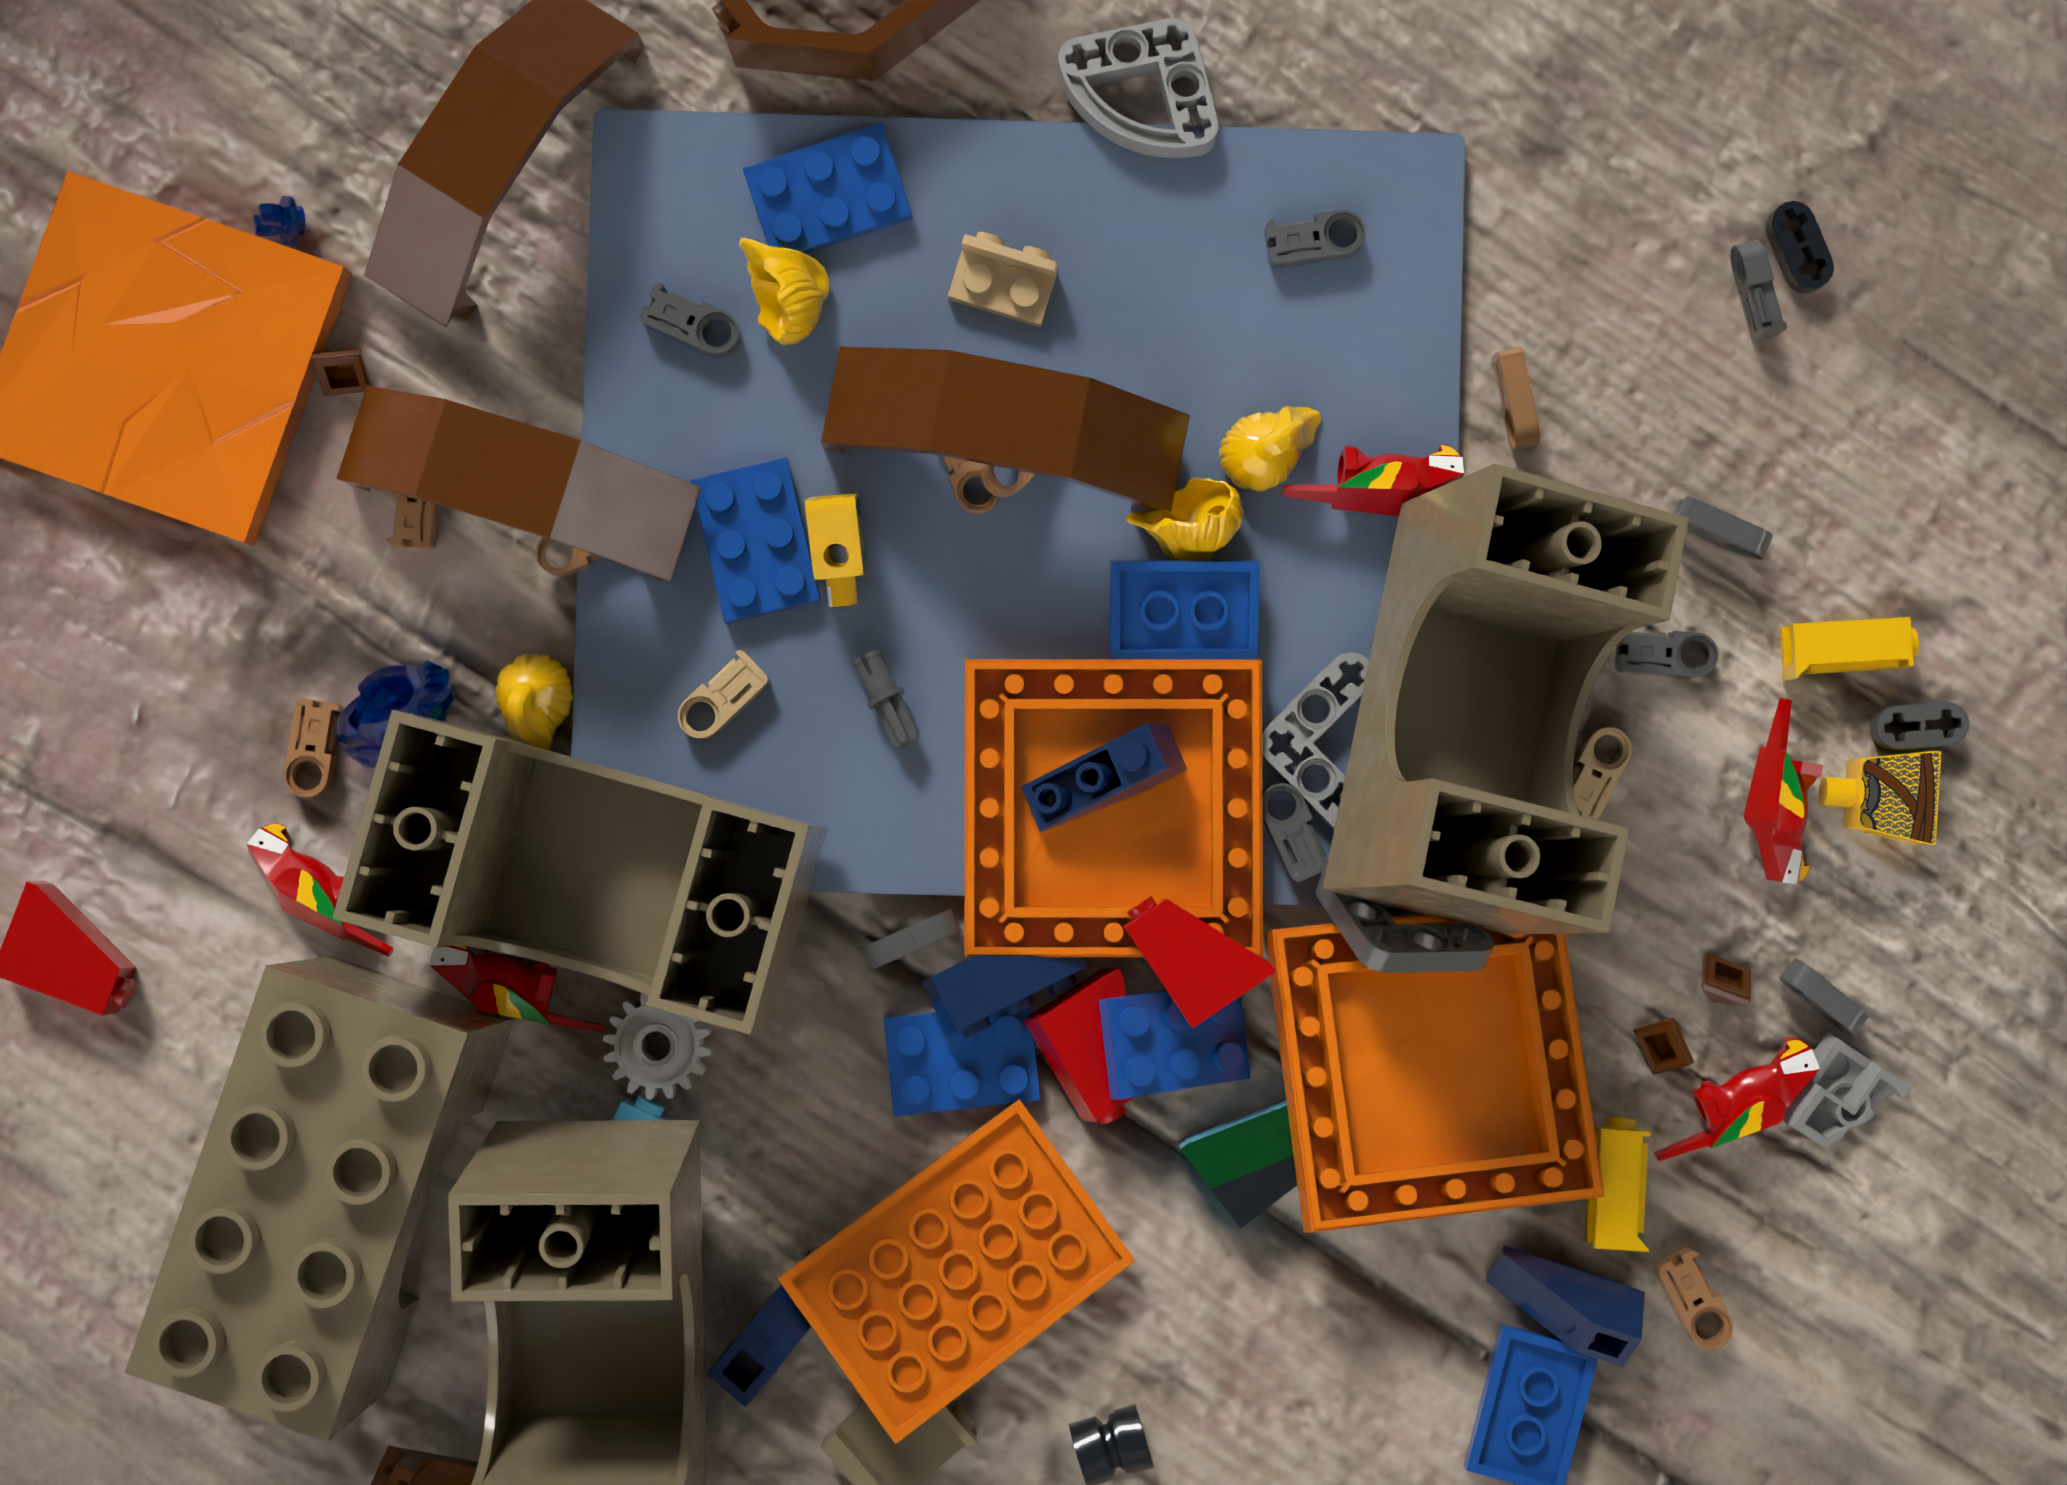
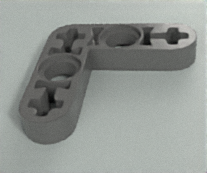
[1315,866,1494,973]

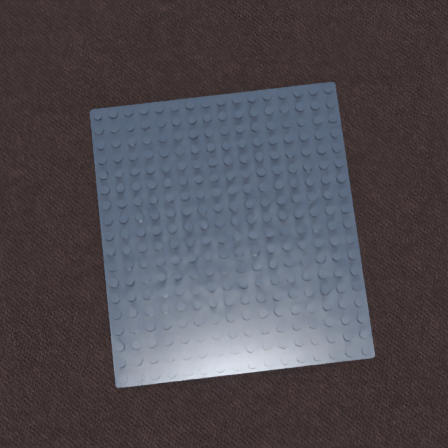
[571,109,1465,908]

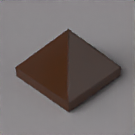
[312,349,373,396]
[1701,953,1751,1006]
[1633,1017,1694,1075]

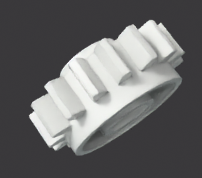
[603,993,713,1100]

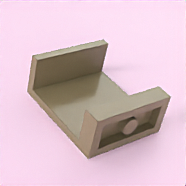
[820,1401,978,1485]

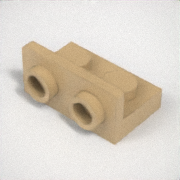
[948,232,1059,328]

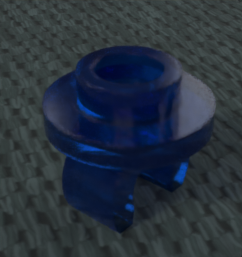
[253,196,305,245]

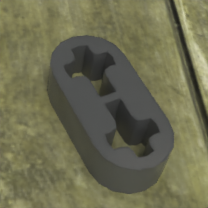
[1869,702,1969,750]
[1779,958,1869,1037]

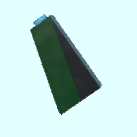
[1178,1099,1297,1228]

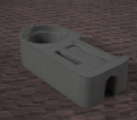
[1264,210,1366,268]
[1730,239,1787,342]
[640,283,741,358]
[1674,496,1773,560]
[1615,631,1719,678]
[1262,783,1328,882]
[861,908,961,970]

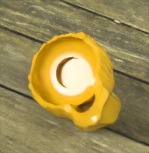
[739,238,830,345]
[1219,406,1322,492]
[1125,477,1244,560]
[495,654,573,751]

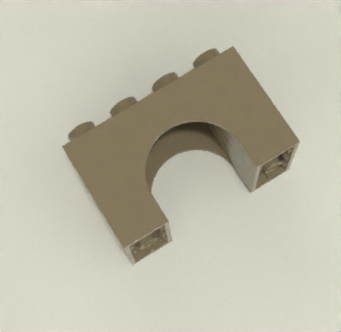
[1322,464,1689,934]
[332,710,828,1035]
[125,956,515,1442]
[448,1120,707,1485]

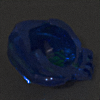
[337,660,455,768]

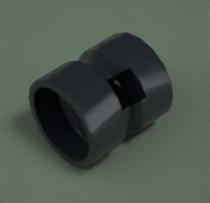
[1069,1404,1154,1485]

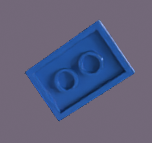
[742,123,913,254]
[691,457,821,624]
[1109,560,1260,660]
[1099,990,1251,1100]
[883,1006,1040,1116]
[1463,1323,1598,1485]

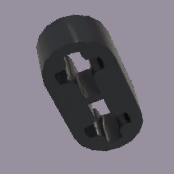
[1765,201,1834,294]

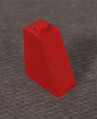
[0,881,136,1016]
[1123,895,1276,1028]
[1023,968,1135,1125]

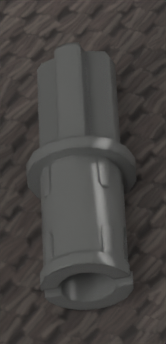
[852,649,919,748]

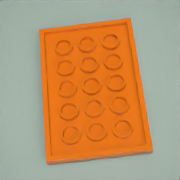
[777,1099,1136,1444]

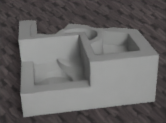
[1783,1031,1912,1149]

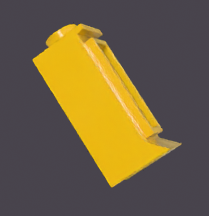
[1779,617,1919,682]
[1585,1116,1651,1252]

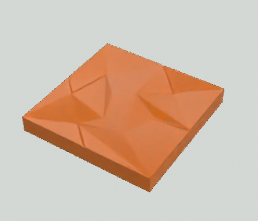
[0,170,353,547]
[964,659,1263,957]
[1264,914,1605,1233]

